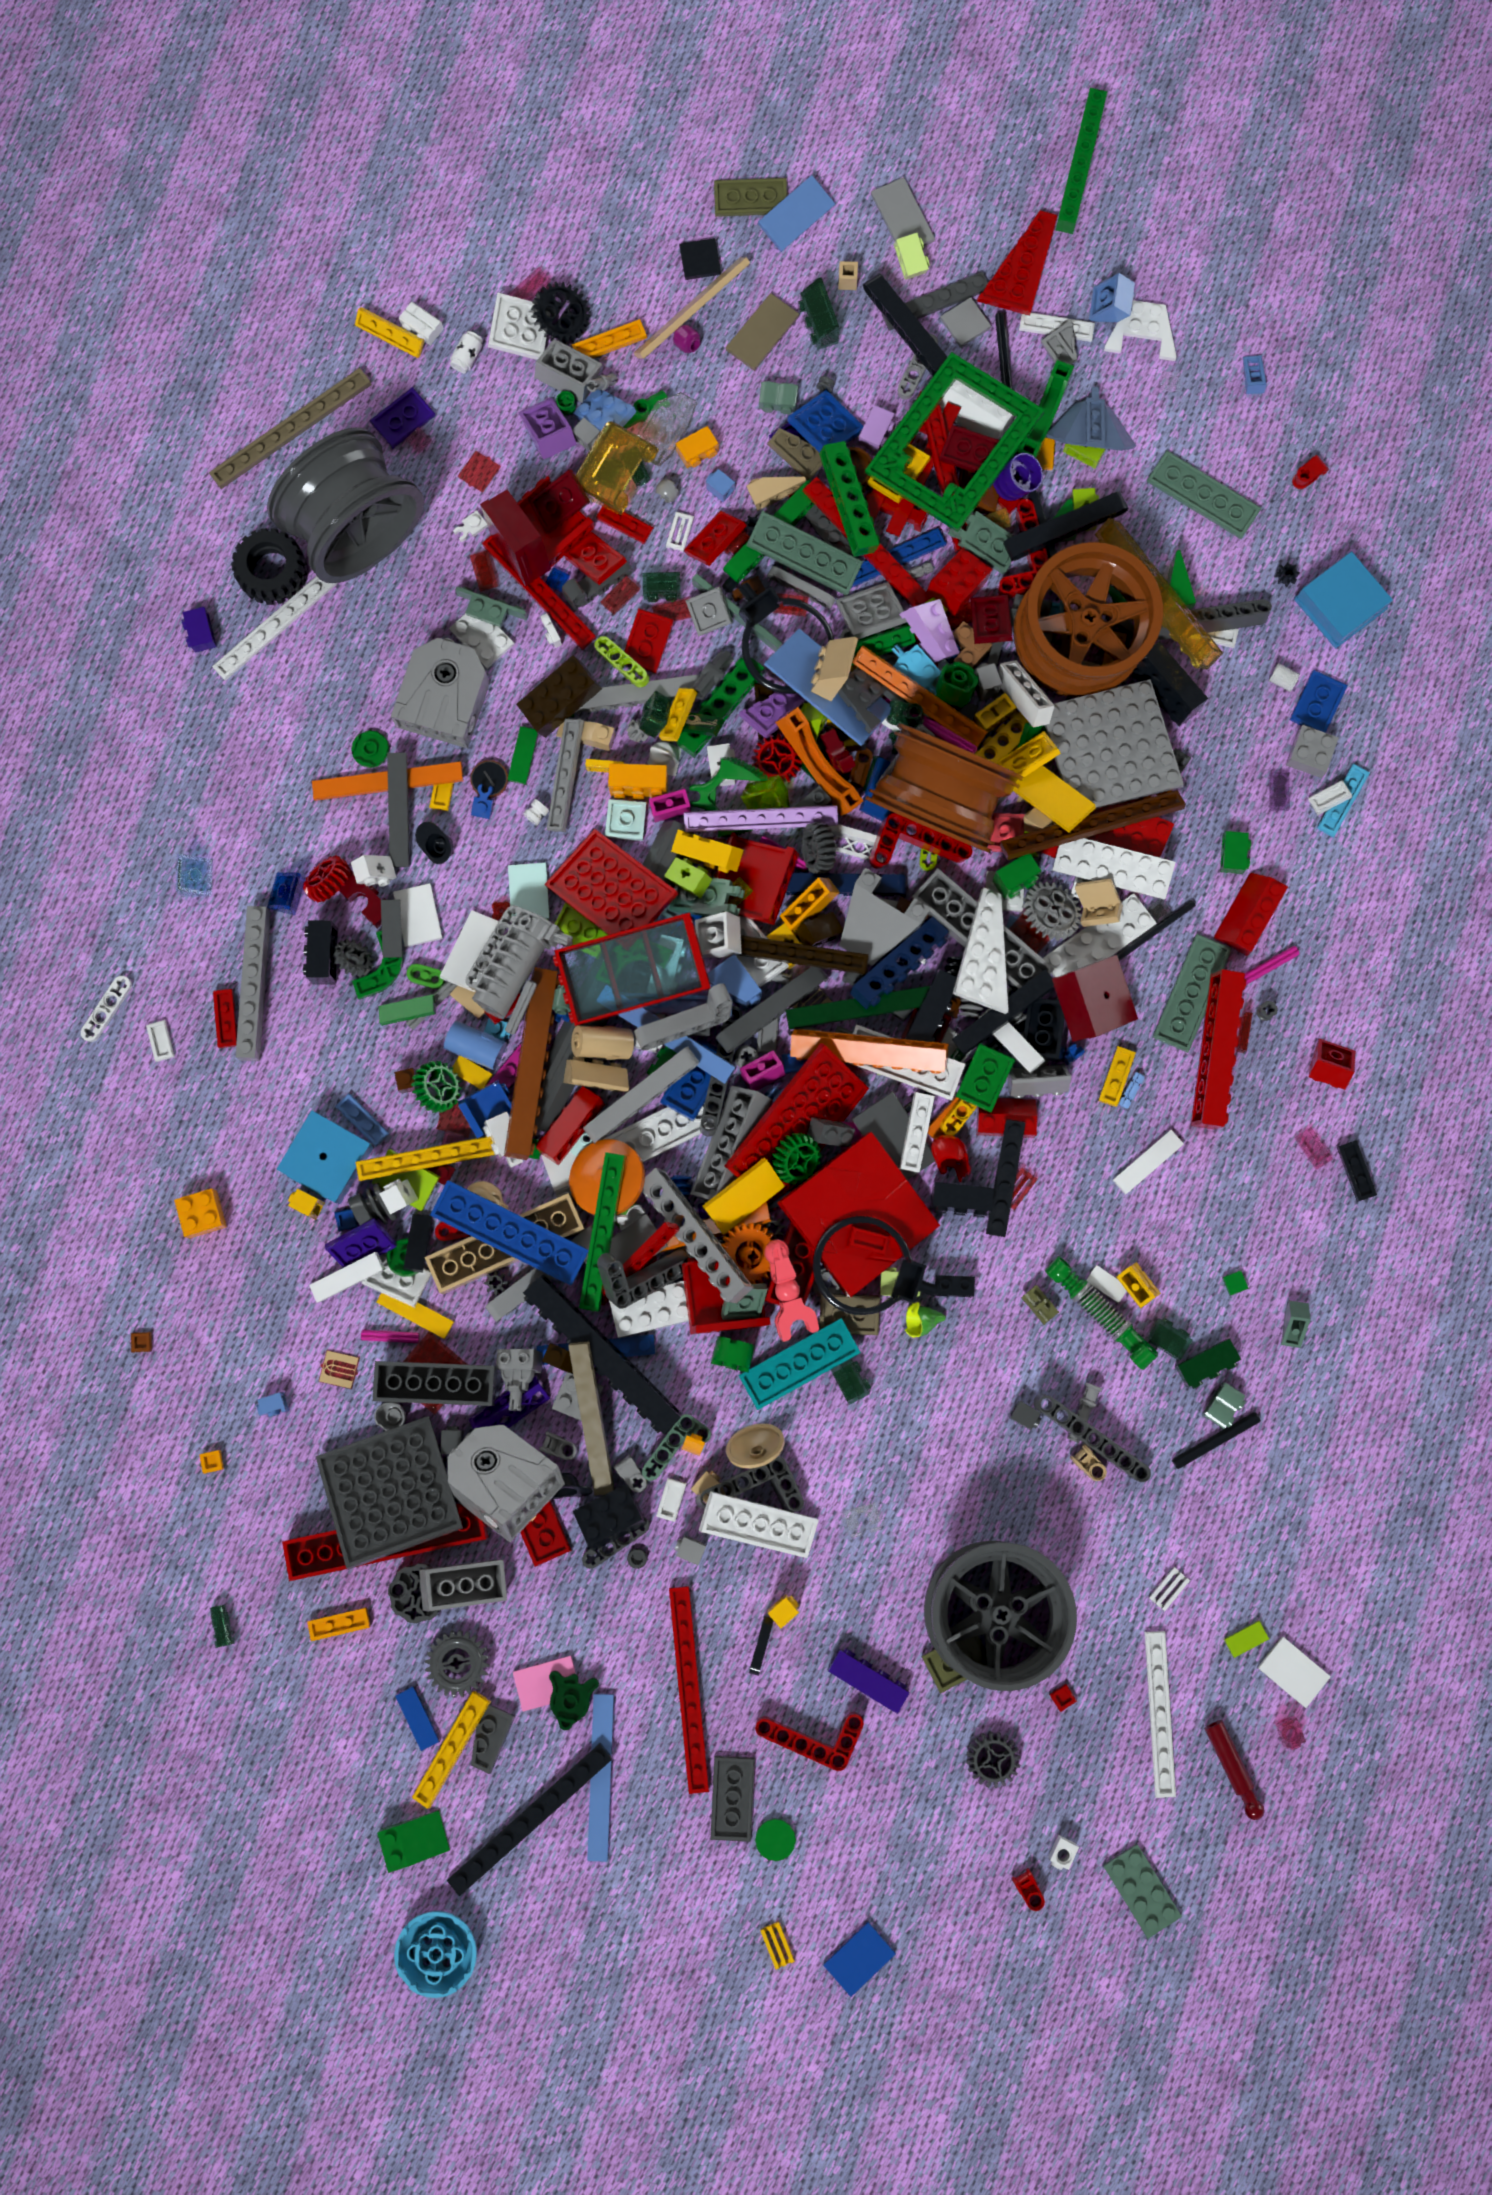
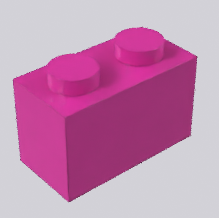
[649,789,691,822]
[740,1050,785,1091]

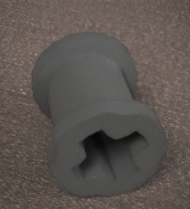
[1257,1001,1278,1021]

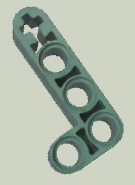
[642,1414,711,1481]

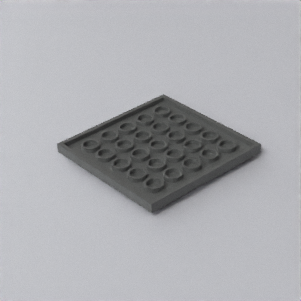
[315,1416,463,1570]

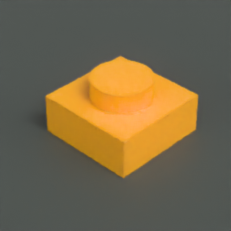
[199,1450,224,1474]

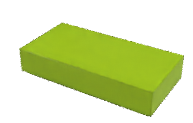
[1223,1621,1269,1658]

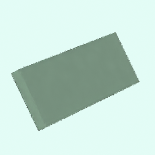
[1146,451,1262,539]
[746,511,863,596]
[1152,934,1232,1053]

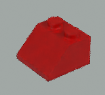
[1308,1038,1356,1090]

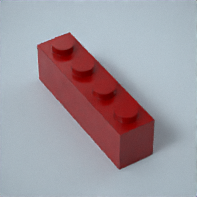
[536,1086,605,1166]

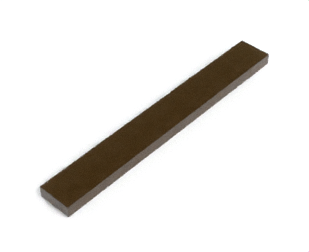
[739,935,869,975]

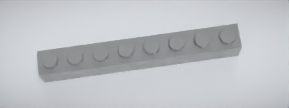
[236,906,271,1061]

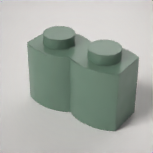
[759,381,798,414]
[1202,1382,1246,1429]

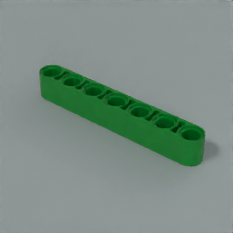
[723,480,815,583]

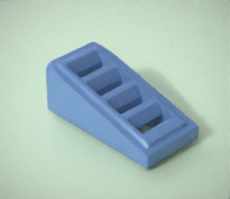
[1243,355,1266,394]

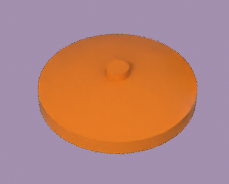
[569,1139,645,1215]

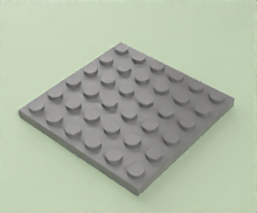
[1045,679,1184,810]

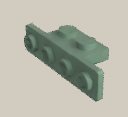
[455,586,528,628]

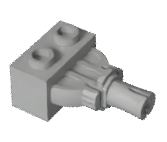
[496,1349,543,1411]

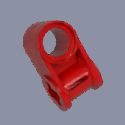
[1292,455,1329,489]
[1011,1868,1045,1911]

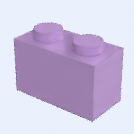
[858,405,896,452]

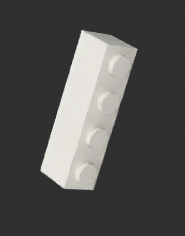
[998,660,1054,727]

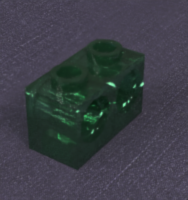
[639,691,672,738]

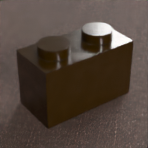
[796,912,843,947]

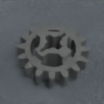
[332,939,374,977]

